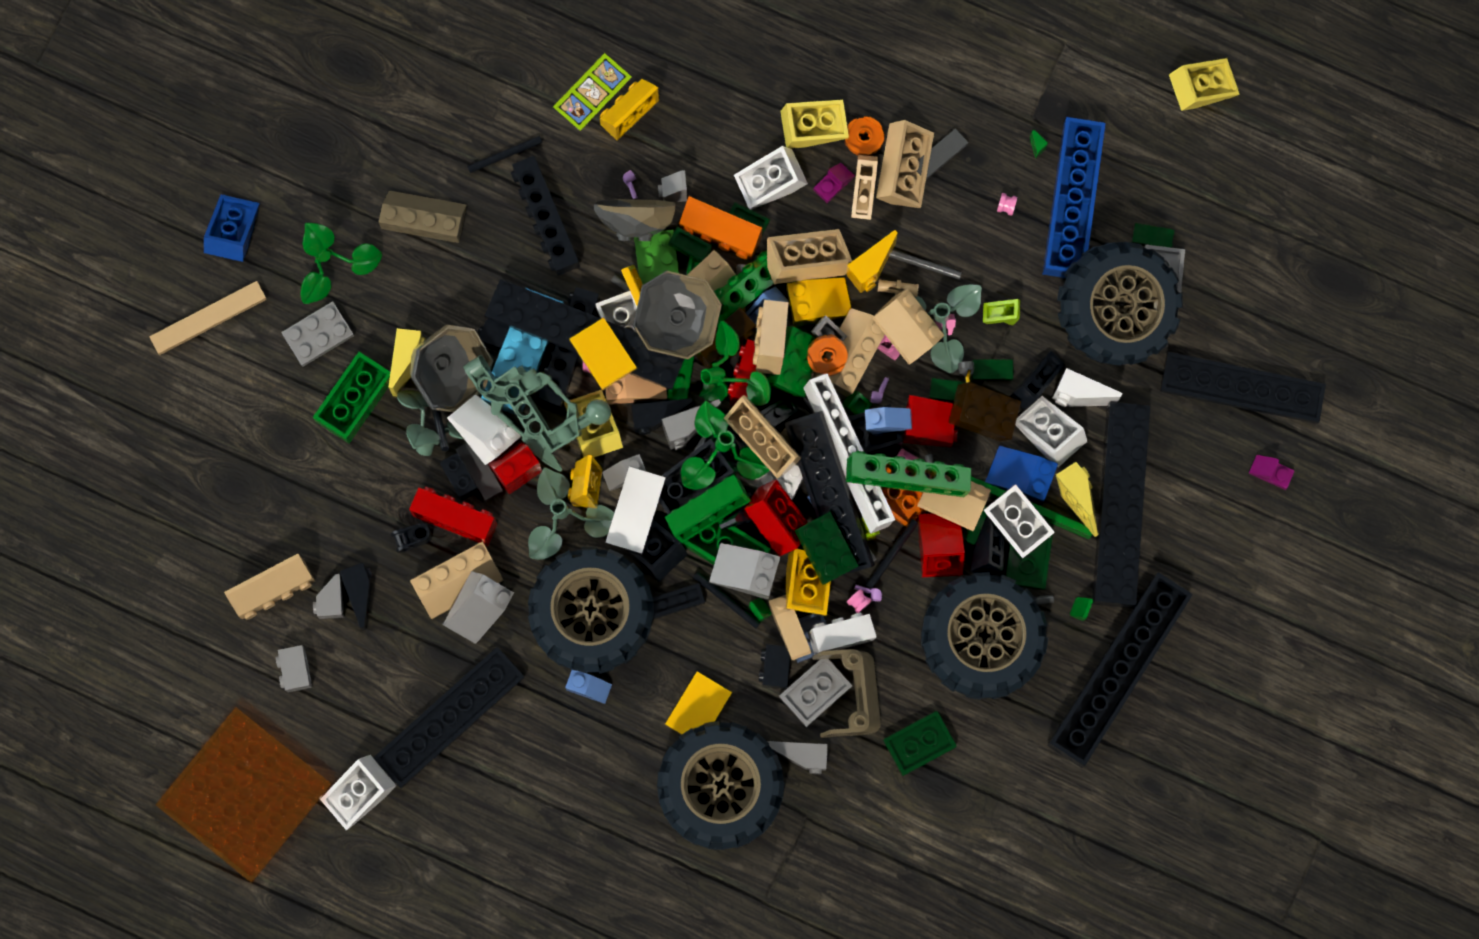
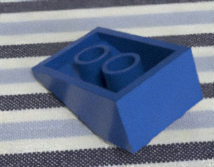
[204,195,259,262]
[985,446,1058,505]

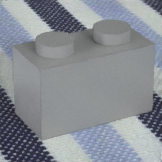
[276,645,312,692]

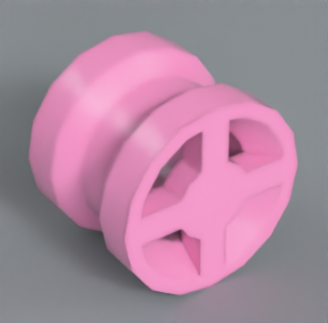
[997,193,1017,216]
[847,589,872,613]

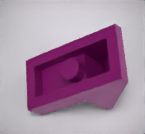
[813,163,855,203]
[1249,455,1294,490]

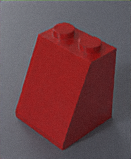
[903,395,958,447]
[488,439,542,494]
[918,513,965,578]

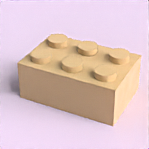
[753,300,788,375]

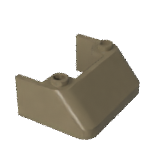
[812,649,881,738]

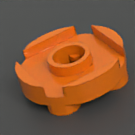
[845,117,884,156]
[807,334,848,376]

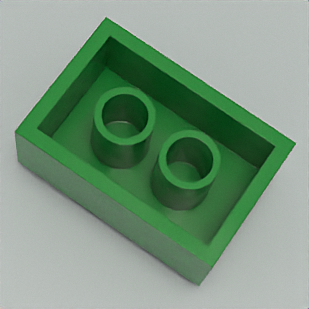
[763,326,816,397]

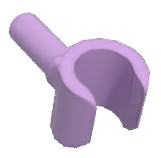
[623,170,638,199]
[870,377,889,404]
[854,585,882,602]

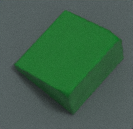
[1030,130,1048,158]
[842,391,872,415]
[1070,597,1093,621]
[749,598,772,622]

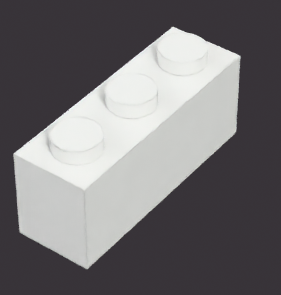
[808,613,876,655]

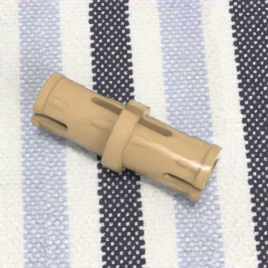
[877,279,919,297]

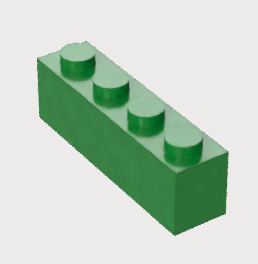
[665,475,751,543]

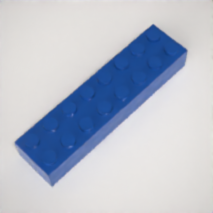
[1042,117,1106,278]

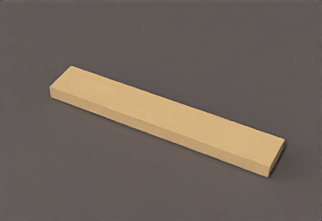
[149,281,267,355]

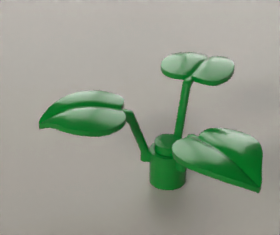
[300,223,382,304]
[699,321,771,406]
[681,401,770,490]

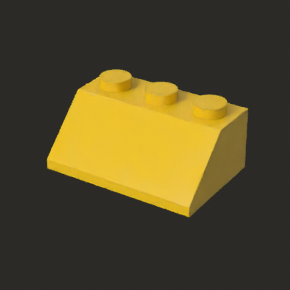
[600,79,659,140]

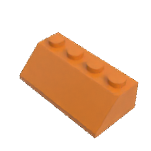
[679,196,762,260]

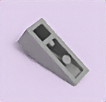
[767,741,827,774]

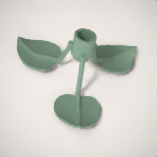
[914,285,982,373]
[397,390,464,456]
[528,468,614,560]

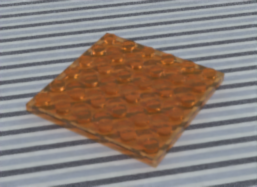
[156,707,332,883]

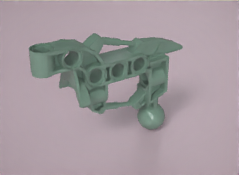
[463,355,611,472]

